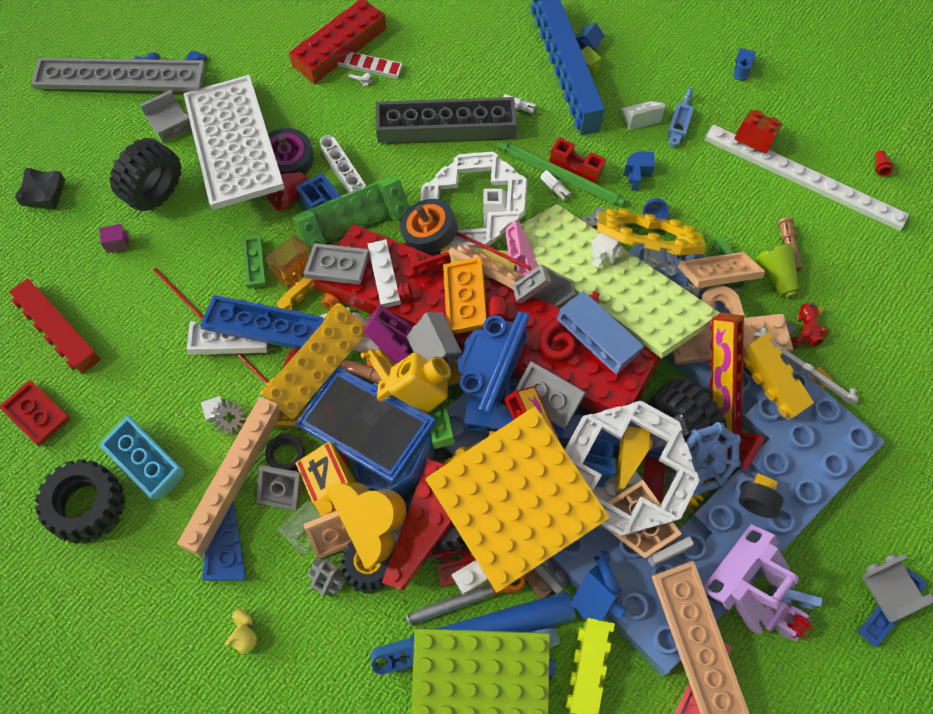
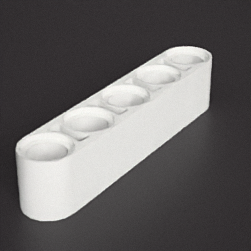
[320,135,366,193]

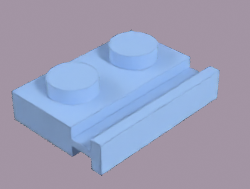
[769,586,823,610]

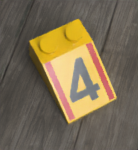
[296,441,358,516]

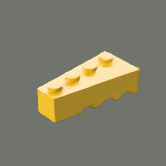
[743,331,814,420]

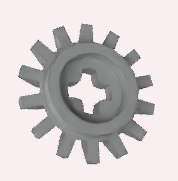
[211,400,247,436]

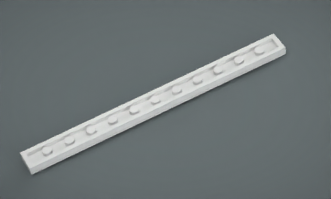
[704,124,909,231]

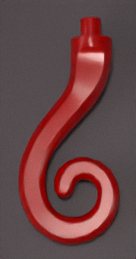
[539,291,600,361]

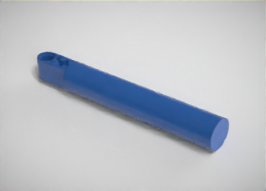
[371,591,576,675]

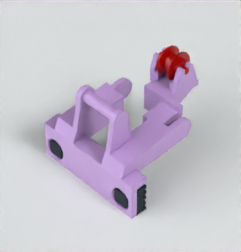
[703,524,813,641]

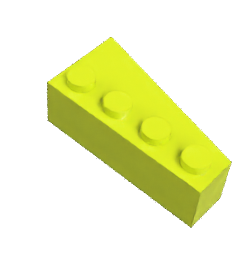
[566,618,615,714]

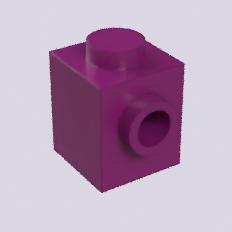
[99,224,131,253]

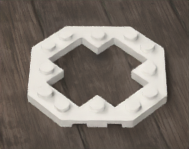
[420,152,528,248]
[565,401,700,537]

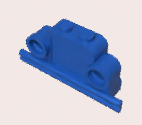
[457,311,530,413]

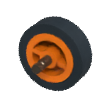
[400,199,458,254]

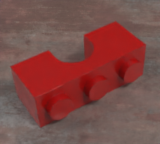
[549,137,607,184]

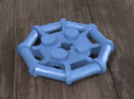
[676,422,741,496]

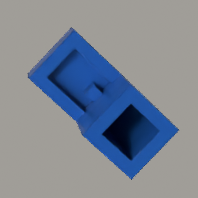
[623,151,655,191]

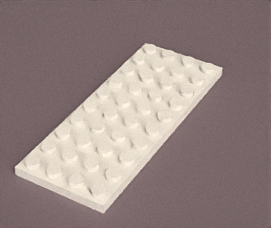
[183,75,285,210]

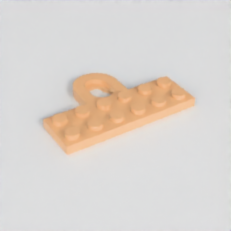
[672,286,793,365]

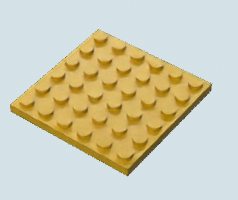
[425,406,610,592]

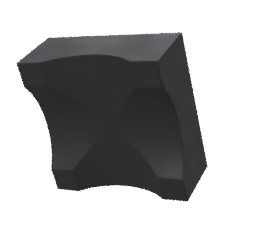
[15,168,66,209]

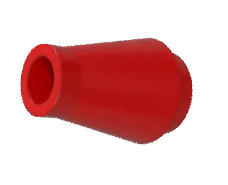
[875,150,894,177]

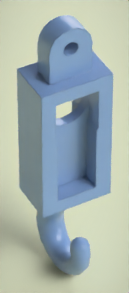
[667,87,694,147]

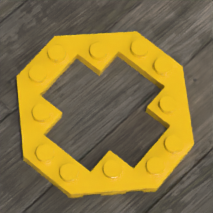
[597,208,707,255]

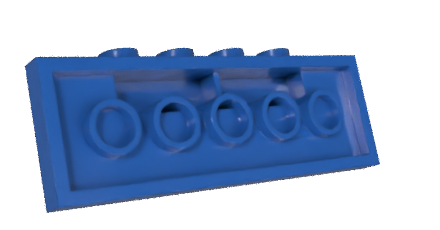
[200,295,324,350]

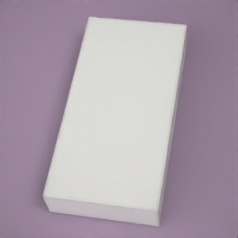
[648,537,694,567]

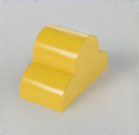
[326,482,406,569]

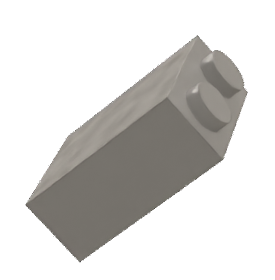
[406,312,462,366]

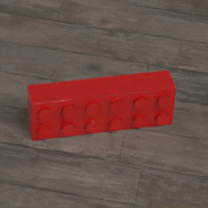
[289,0,386,84]

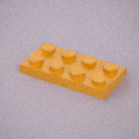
[443,257,488,334]

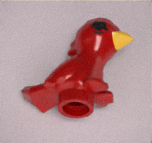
[791,302,829,349]

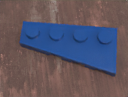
[202,501,247,581]

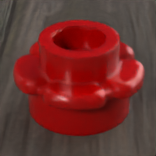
[397,282,413,301]

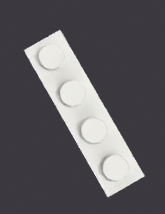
[368,240,401,308]

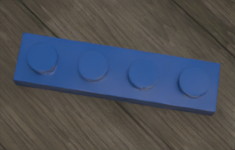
[857,569,927,647]

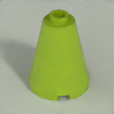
[756,244,799,298]

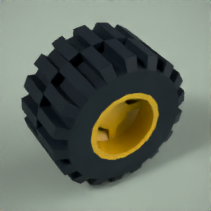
[341,540,393,594]

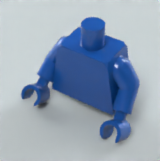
[570,550,627,621]

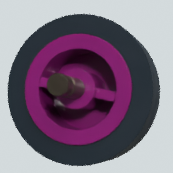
[268,128,314,175]

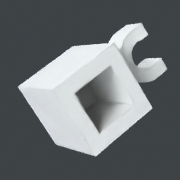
[592,232,623,268]

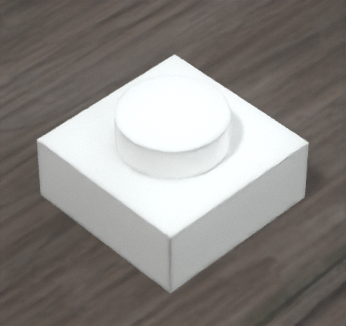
[201,396,225,422]

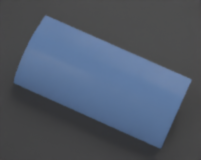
[557,291,643,375]

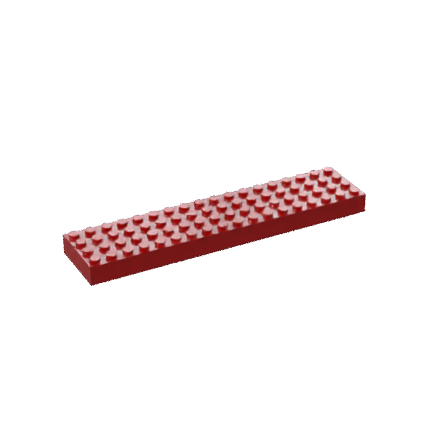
[313,224,660,413]

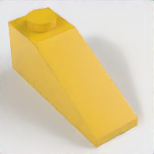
[615,426,653,493]

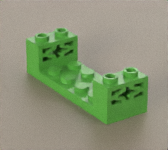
[292,175,410,255]

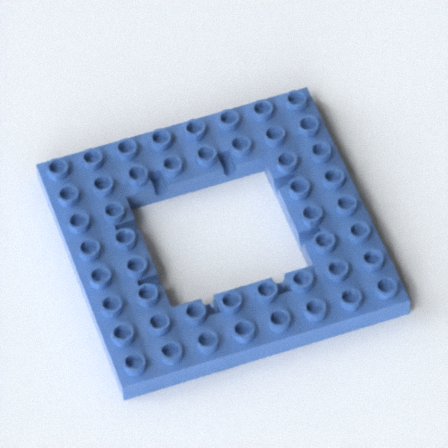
[445,244,885,677]

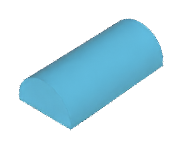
[99,415,184,500]

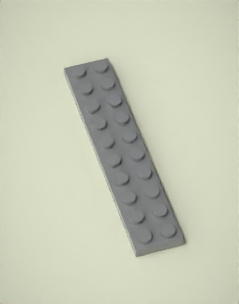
[31,58,205,92]

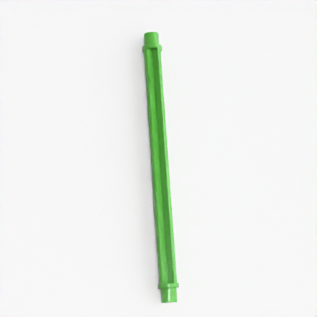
[497,141,626,206]

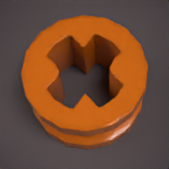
[321,293,340,310]

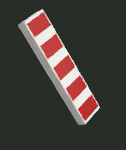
[338,52,403,79]

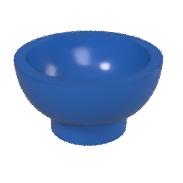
[643,198,669,219]

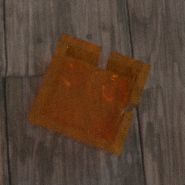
[266,235,311,290]

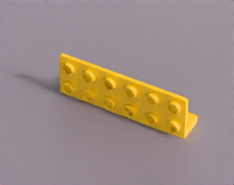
[259,303,365,419]

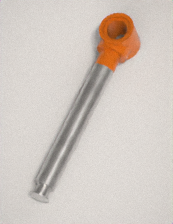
[406,575,525,626]

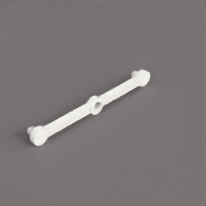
[753,327,859,404]

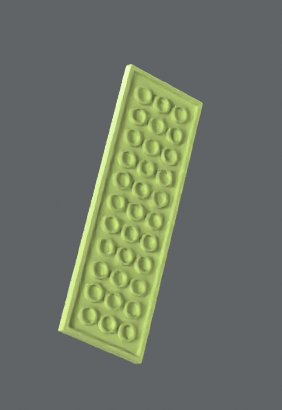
[502,204,720,358]

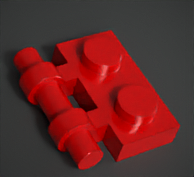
[433,546,476,588]

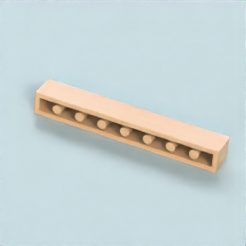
[177,397,282,558]

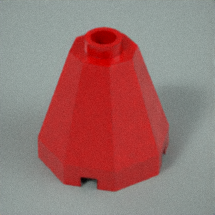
[267,172,309,211]

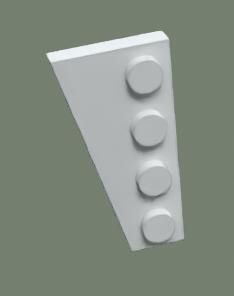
[187,321,267,355]

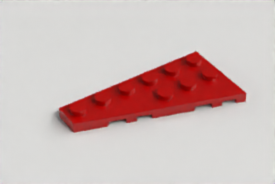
[382,459,453,591]

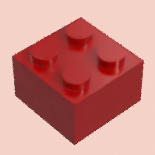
[734,109,783,154]

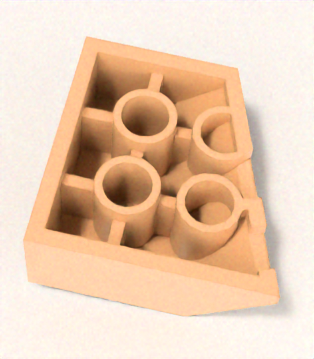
[607,480,682,559]

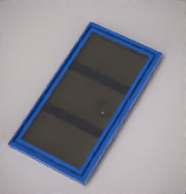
[296,367,437,484]

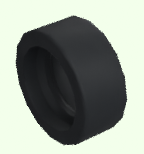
[265,434,305,472]
[738,483,784,518]

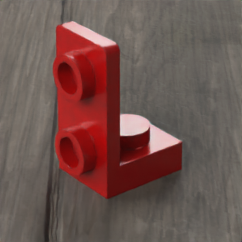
[406,247,451,278]

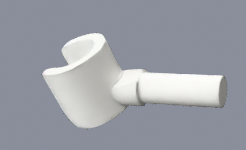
[348,73,372,86]

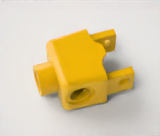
[377,353,451,417]

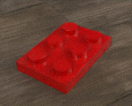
[0,380,70,447]

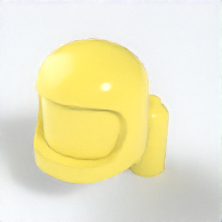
[224,607,257,654]

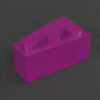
[363,305,414,364]

